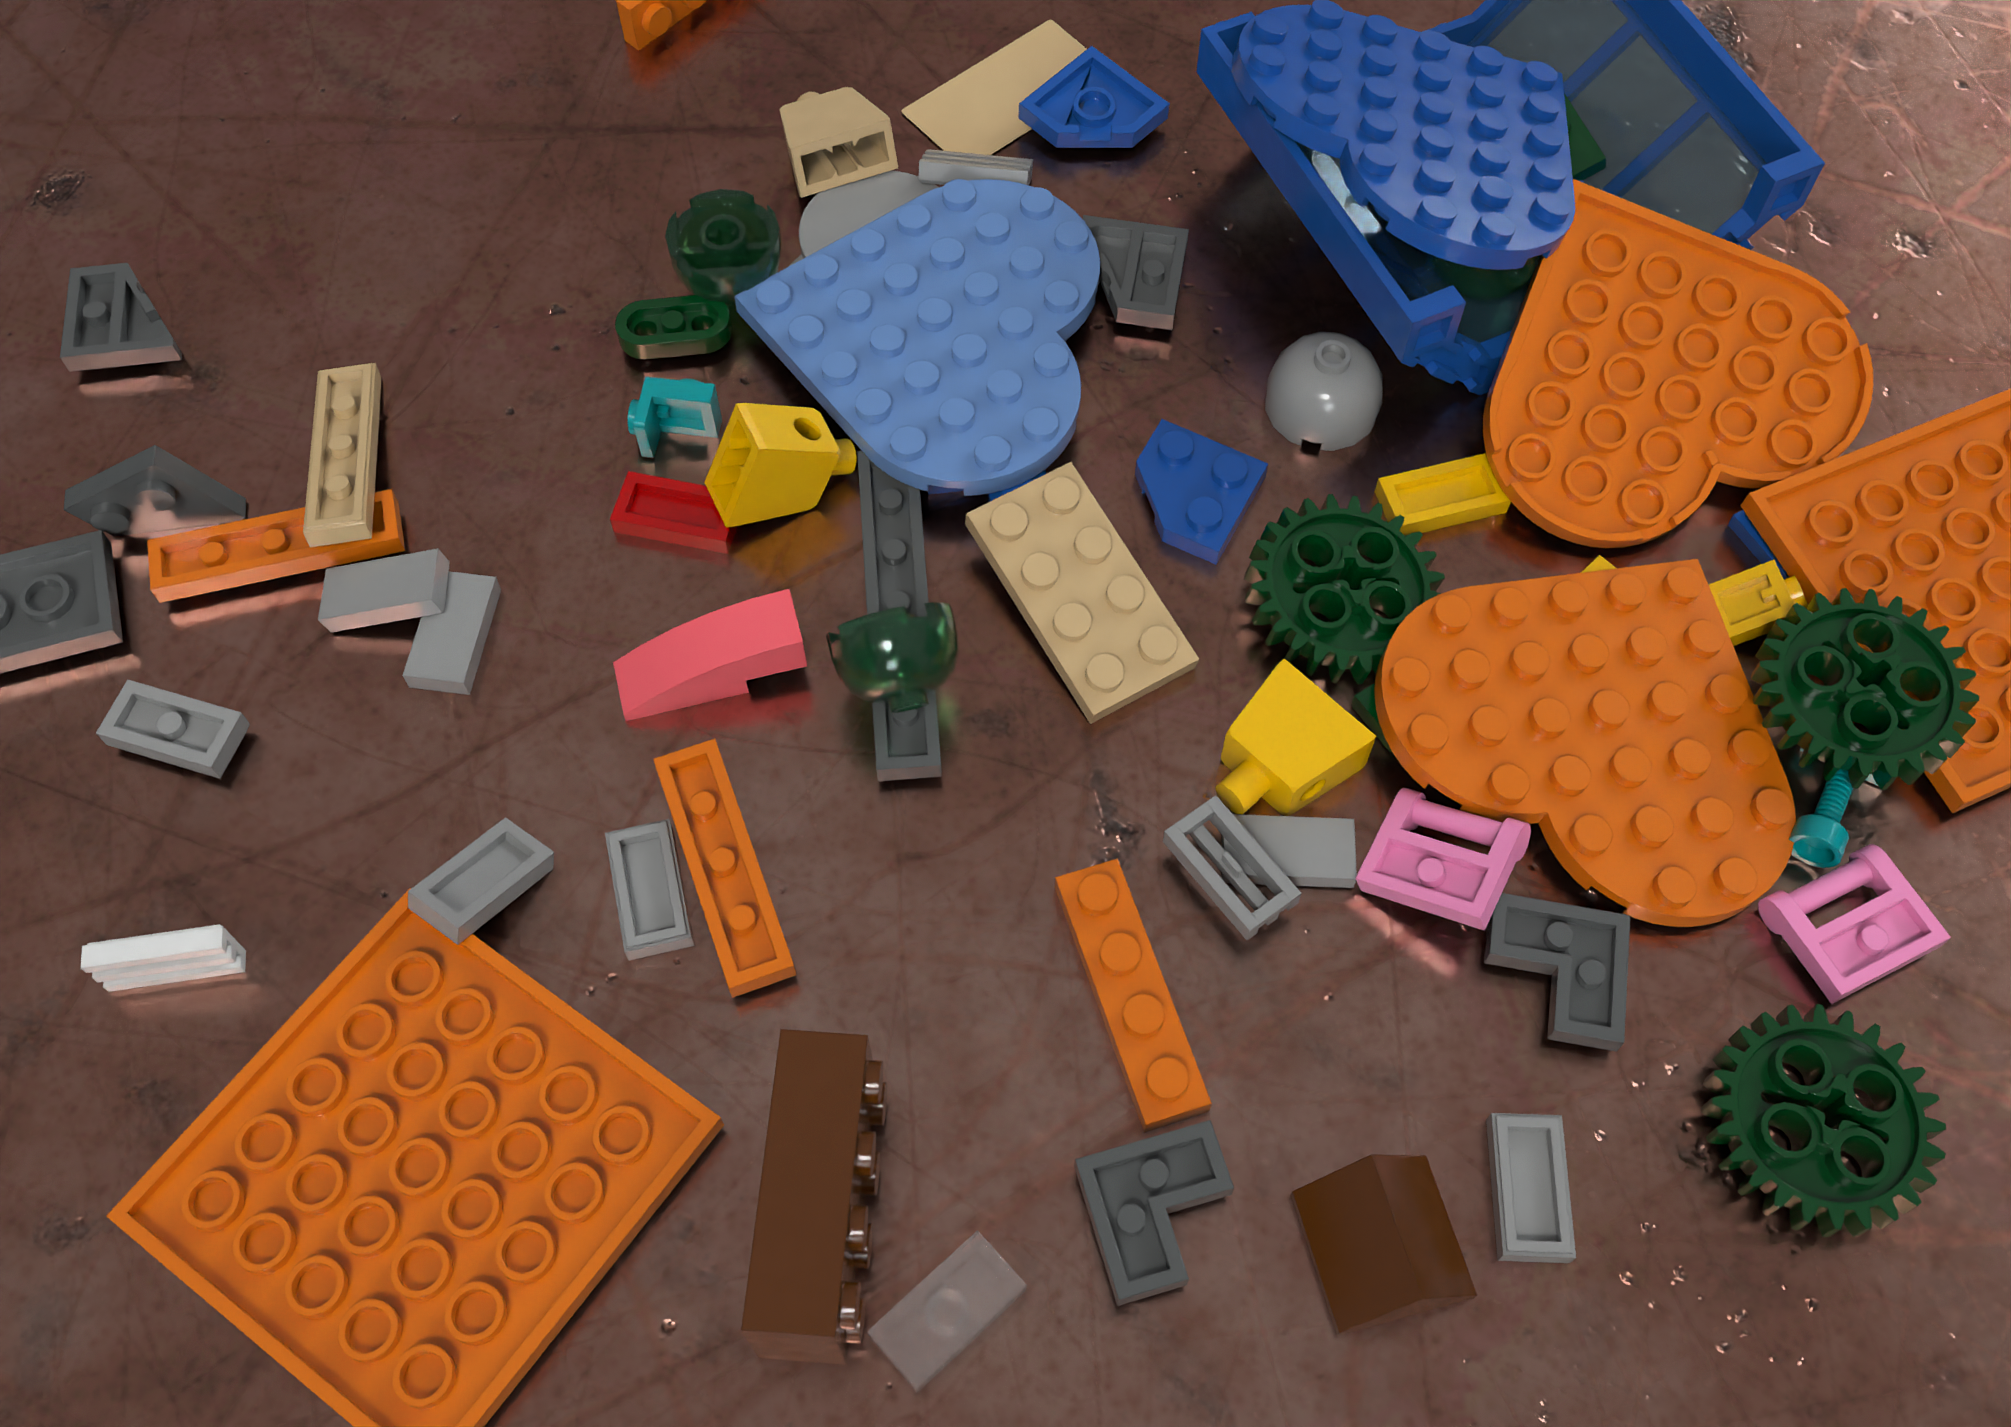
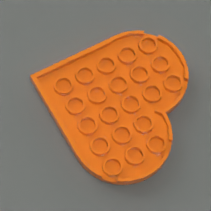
[1483,179,1873,548]
[1375,559,1796,927]

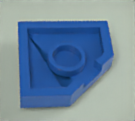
[1018,46,1170,148]
[1135,419,1268,565]

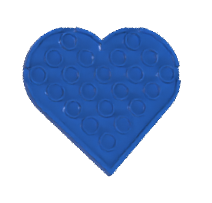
[1232,0,1575,270]

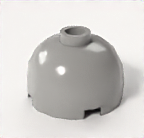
[1265,332,1382,451]

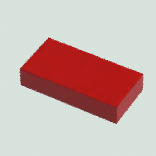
[610,471,738,554]

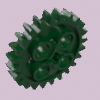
[1244,494,1445,684]
[1751,588,1979,790]
[1701,1004,1946,1237]

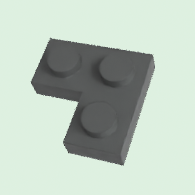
[1484,893,1630,1052]
[1074,1120,1234,1306]

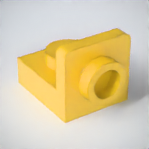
[1708,559,1808,646]

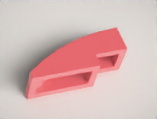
[613,589,807,721]

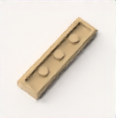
[303,363,382,548]

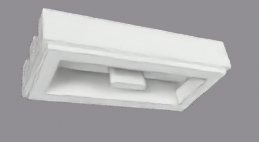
[81,924,246,992]

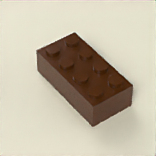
[741,1029,887,1365]

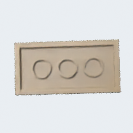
[965,462,1199,724]

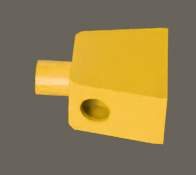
[704,403,857,528]
[1215,659,1376,816]

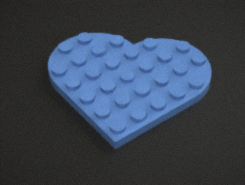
[734,179,1100,496]

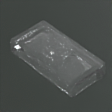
[867,1230,1027,1393]

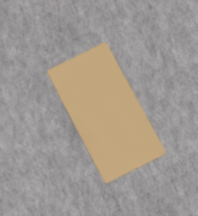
[901,20,1087,155]

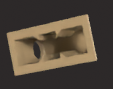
[779,87,898,198]

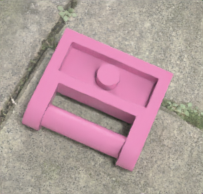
[1355,788,1531,931]
[1758,844,1951,1004]

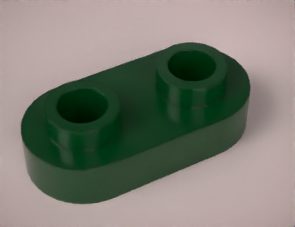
[615,294,732,359]

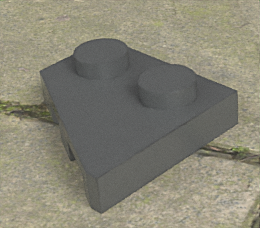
[1083,215,1189,330]
[60,263,182,372]
[64,445,246,537]

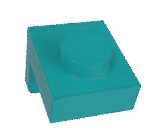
[627,377,722,458]

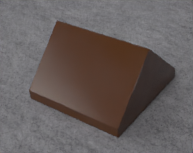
[1291,1154,1477,1336]

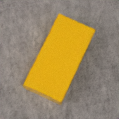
[1374,453,1511,536]

